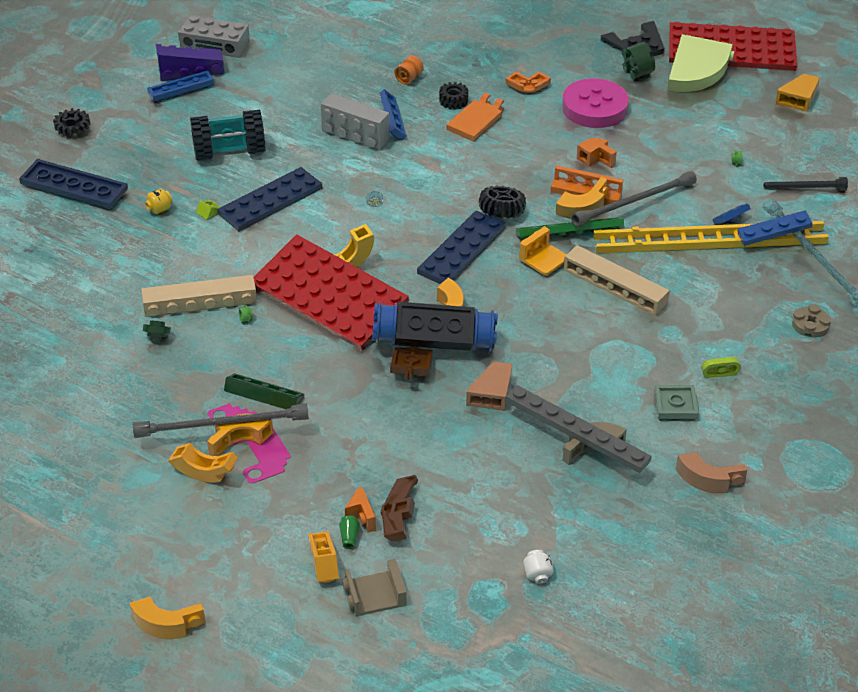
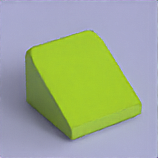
[196,200,221,220]

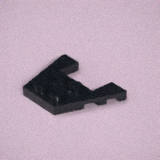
[600,21,665,57]

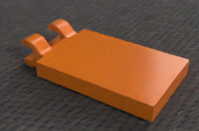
[446,93,504,141]

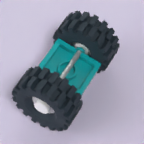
[190,109,266,160]

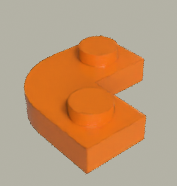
[505,71,551,93]

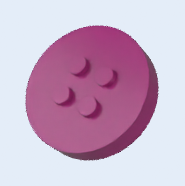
[562,78,629,128]

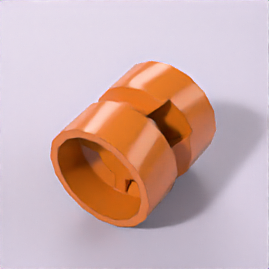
[394,55,424,85]

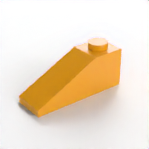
[308,531,339,583]

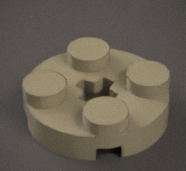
[792,304,831,337]

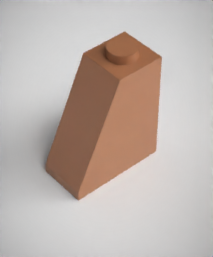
[466,362,512,411]

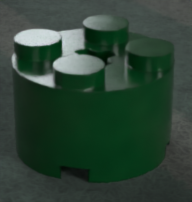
[621,42,656,80]

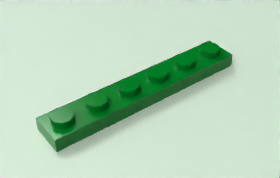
[516,217,624,239]

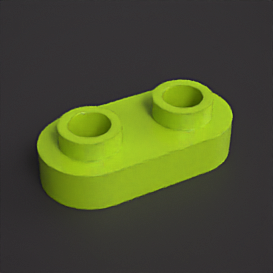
[701,357,741,378]

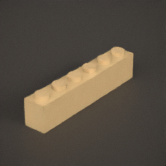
[564,245,670,316]
[141,275,257,317]

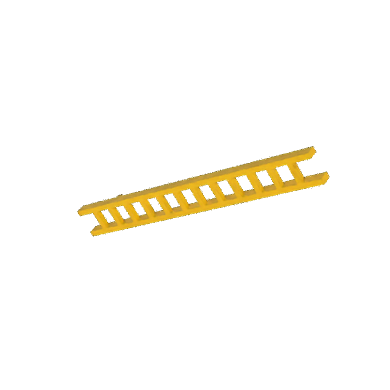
[593,221,829,253]

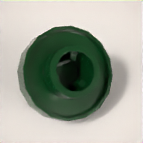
[142,320,171,341]

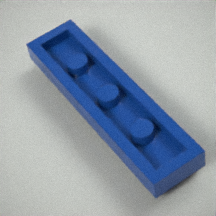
[147,71,214,102]
[380,89,406,140]
[737,210,813,246]

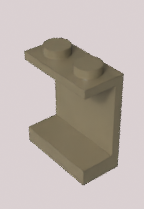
[342,559,407,617]

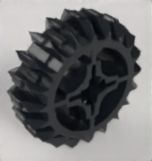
[479,185,526,219]

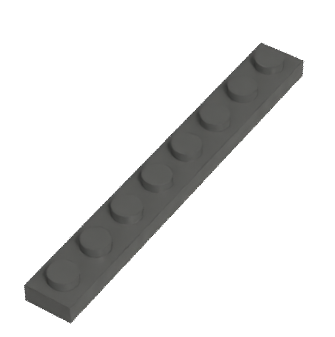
[505,385,652,473]

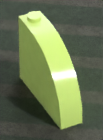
[667,34,734,92]

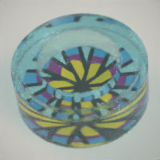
[366,191,384,207]

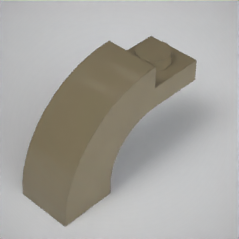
[562,422,627,465]

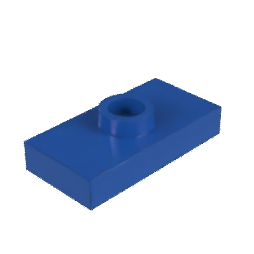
[712,203,751,225]

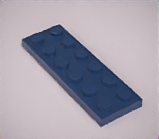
[19,159,128,209]
[217,167,322,232]
[417,210,506,284]

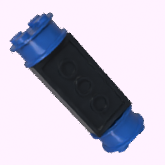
[372,302,498,352]

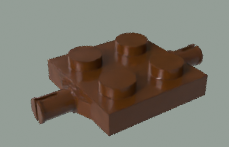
[390,346,433,380]

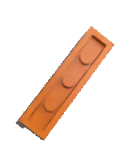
[551,165,624,204]

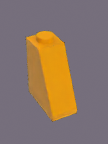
[775,74,820,112]

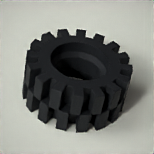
[439,82,469,110]

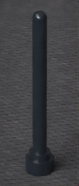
[763,177,848,191]

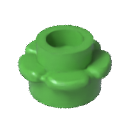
[731,149,743,166]
[239,305,253,323]

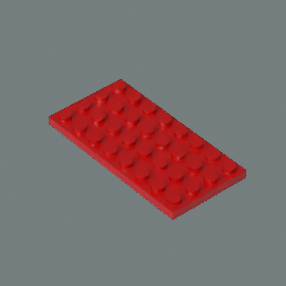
[669,22,797,71]
[253,234,409,351]

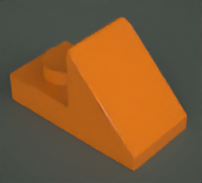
[345,487,376,533]

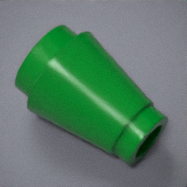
[339,516,360,549]

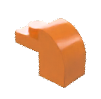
[577,138,617,168]

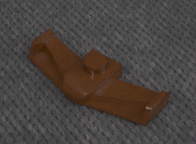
[381,475,418,542]

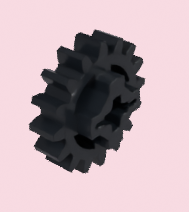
[53,108,91,136]

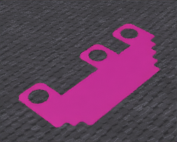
[208,403,291,483]

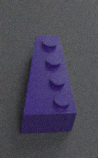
[156,44,225,81]

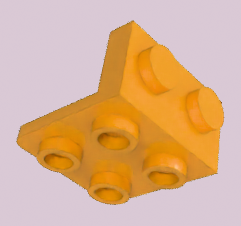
[519,226,567,275]

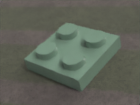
[654,385,699,419]

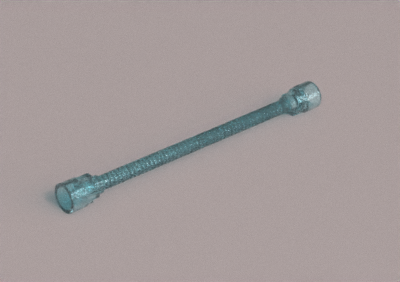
[763,198,858,308]

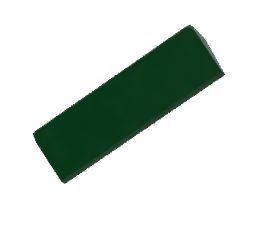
[224,373,305,409]

